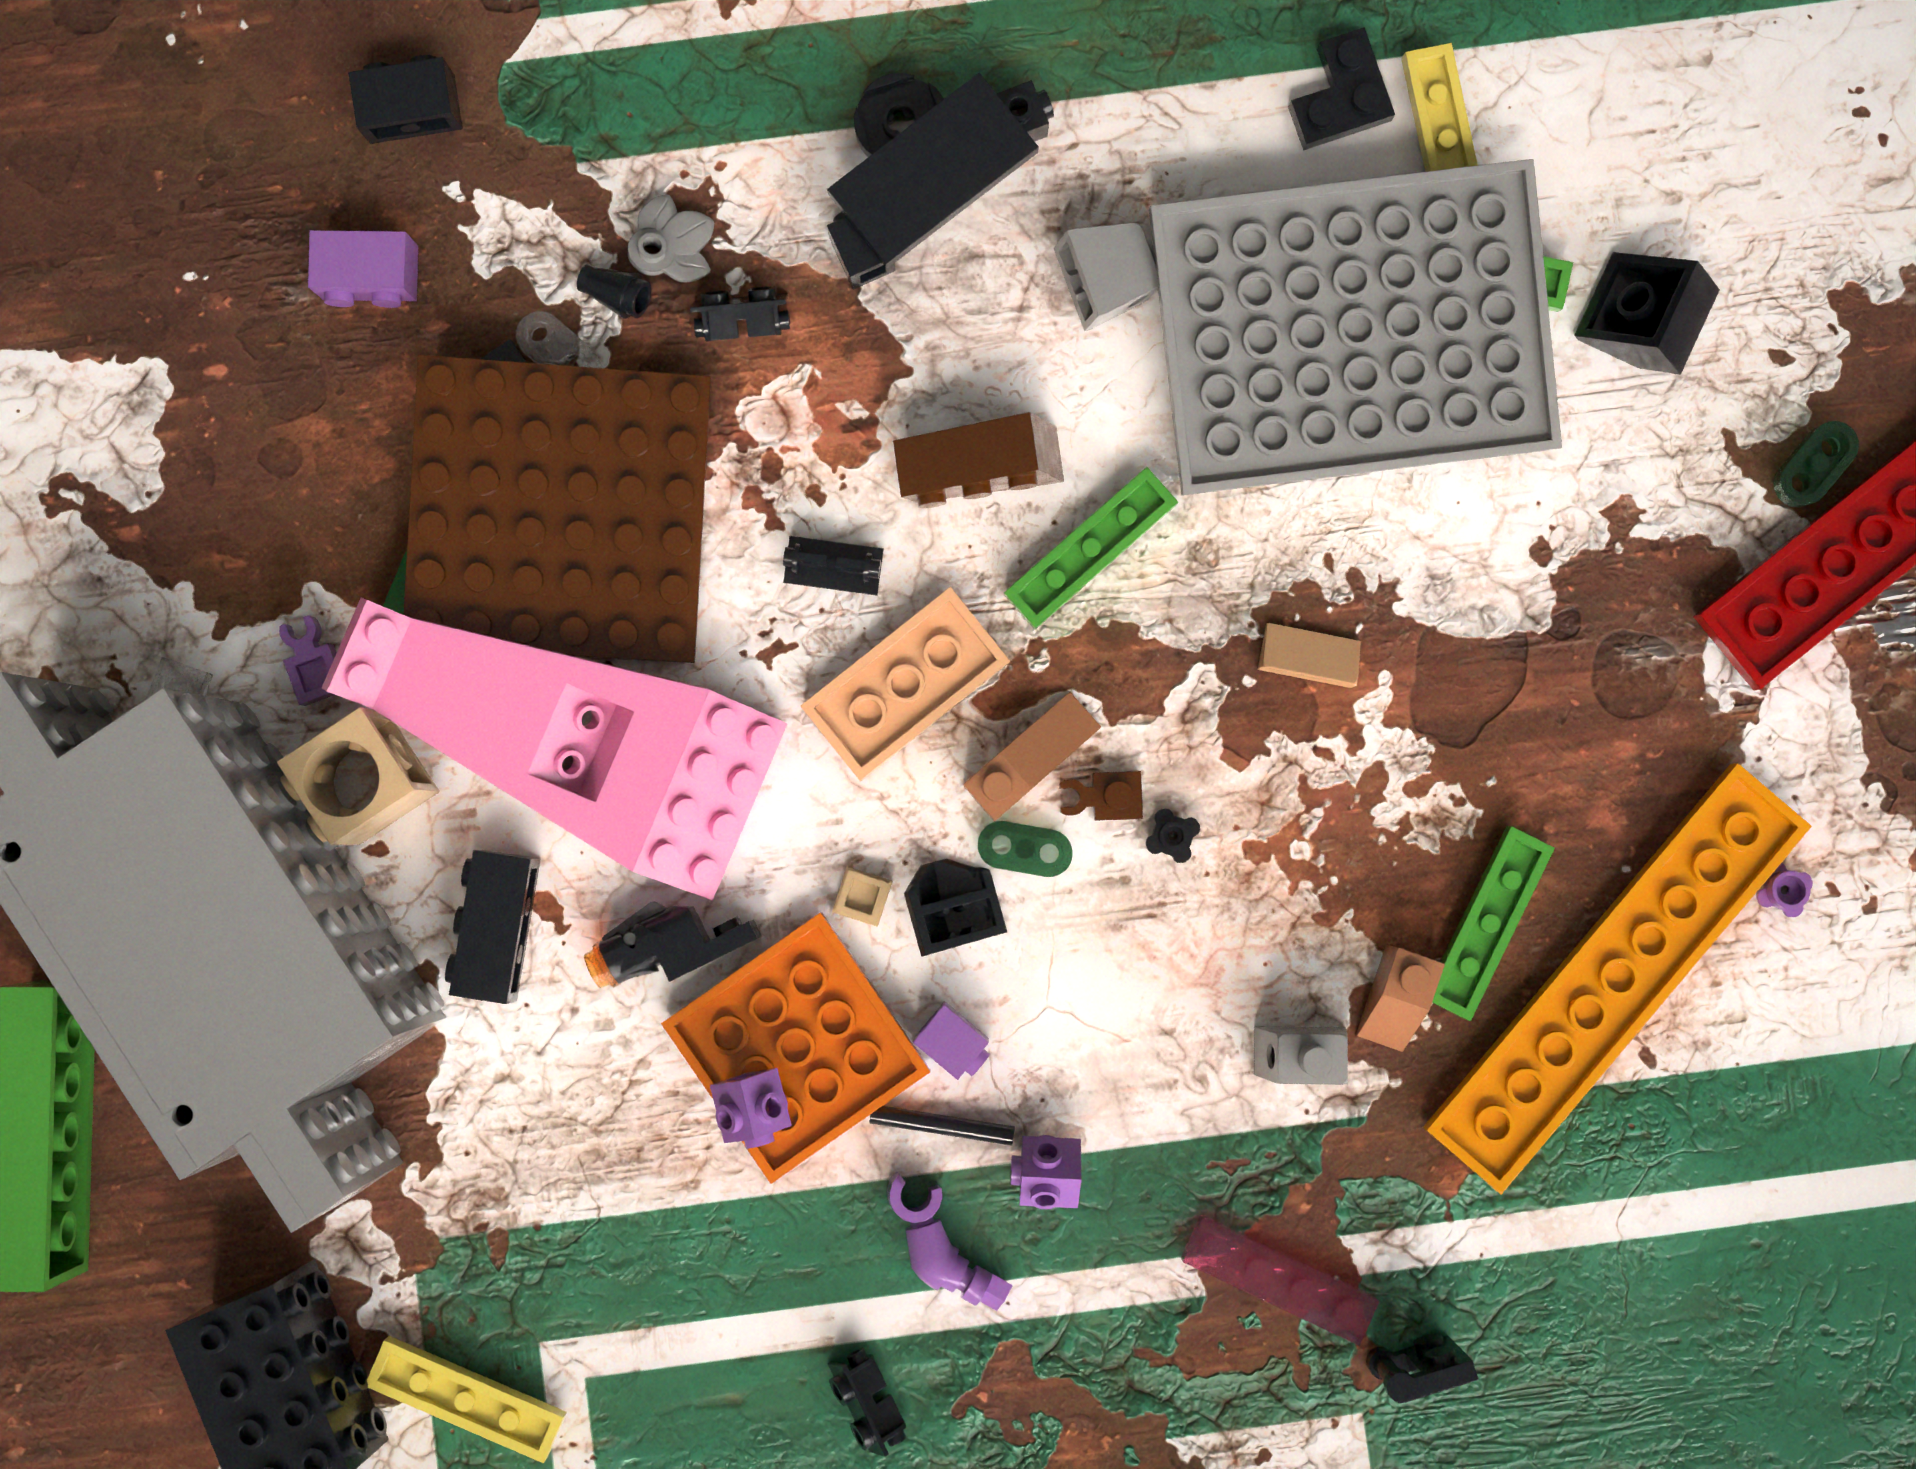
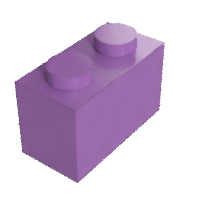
[308,230,418,308]

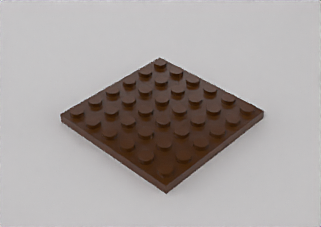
[403,355,711,663]

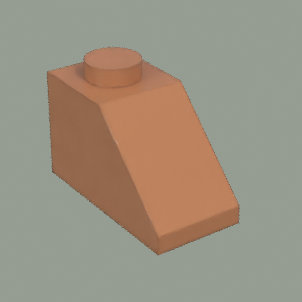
[1355,945,1445,1052]

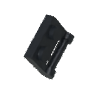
[1366,1333,1479,1403]

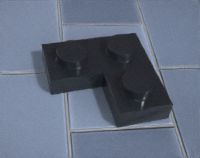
[1288,27,1395,151]

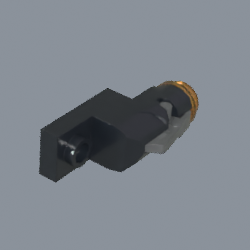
[584,901,762,989]

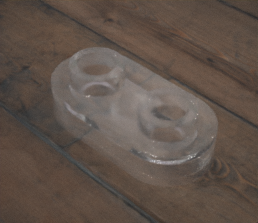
[516,311,602,368]

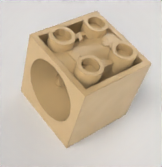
[277,707,440,845]

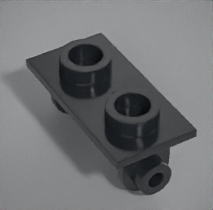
[690,286,790,342]
[783,536,884,596]
[827,1348,906,1457]

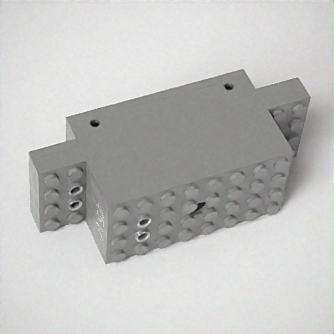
[0,672,447,1233]

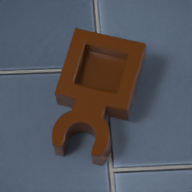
[1059,771,1143,821]

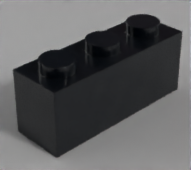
[445,850,541,1004]

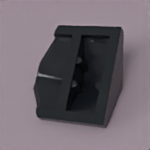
[904,859,1007,957]

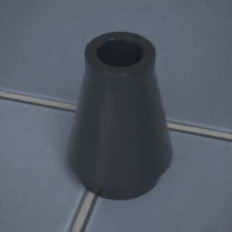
[577,264,651,319]

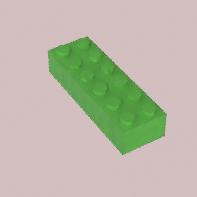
[0,980,95,1292]

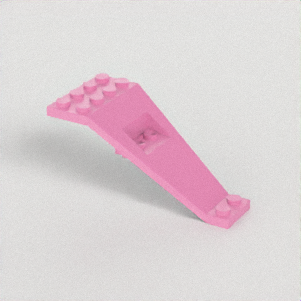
[322,597,787,900]

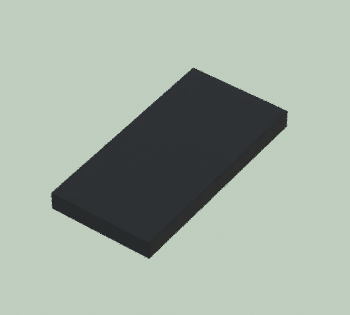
[827,72,1039,269]

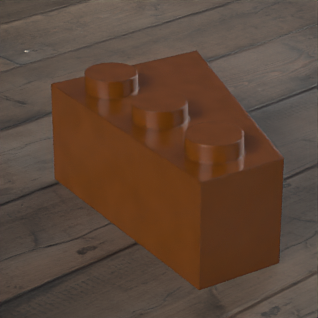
[893,412,1064,508]

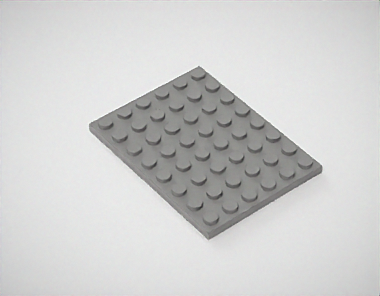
[1149,159,1562,496]

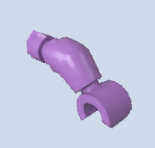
[887,1172,1013,1311]

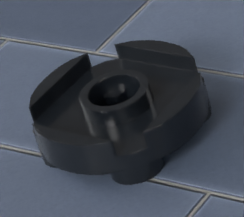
[854,73,944,157]

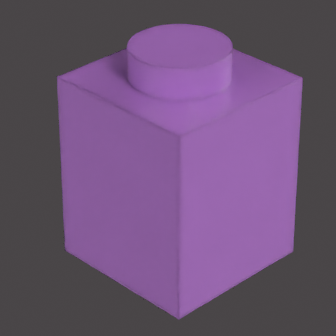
[913,1001,990,1080]

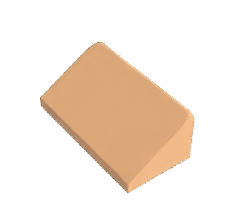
[1257,623,1361,688]

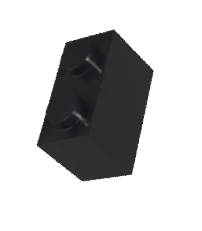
[348,55,463,144]

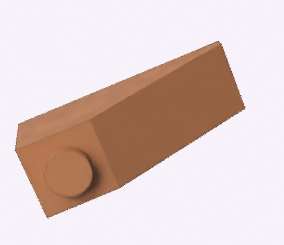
[963,692,1101,822]

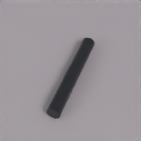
[869,1106,1015,1146]

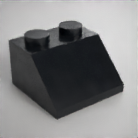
[1574,252,1720,375]

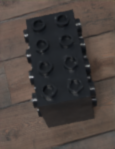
[165,1259,389,1469]

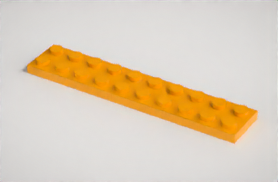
[1422,763,1812,1195]

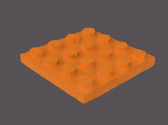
[661,912,931,1184]

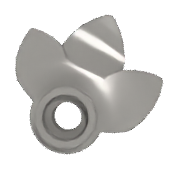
[627,195,715,282]

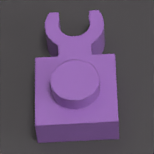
[279,615,337,706]

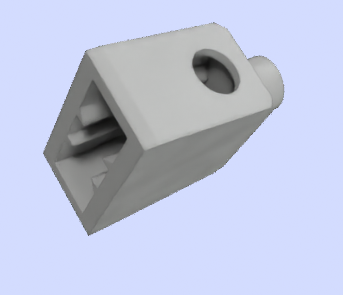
[1053,223,1159,332]
[1254,1026,1348,1085]

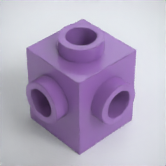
[710,1068,792,1149]
[1010,1135,1081,1209]

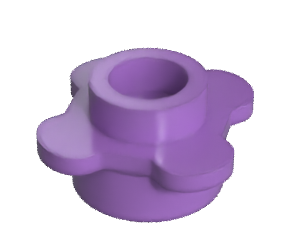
[1756,863,1813,917]

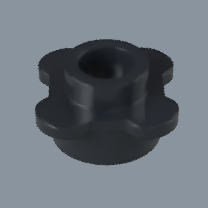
[1145,809,1200,863]

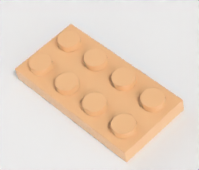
[801,587,1010,781]

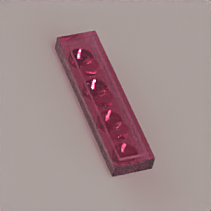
[1181,1214,1380,1346]

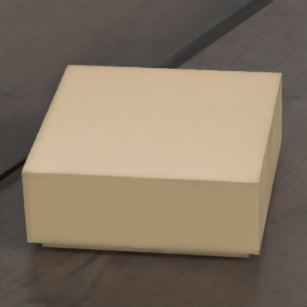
[832,866,893,927]

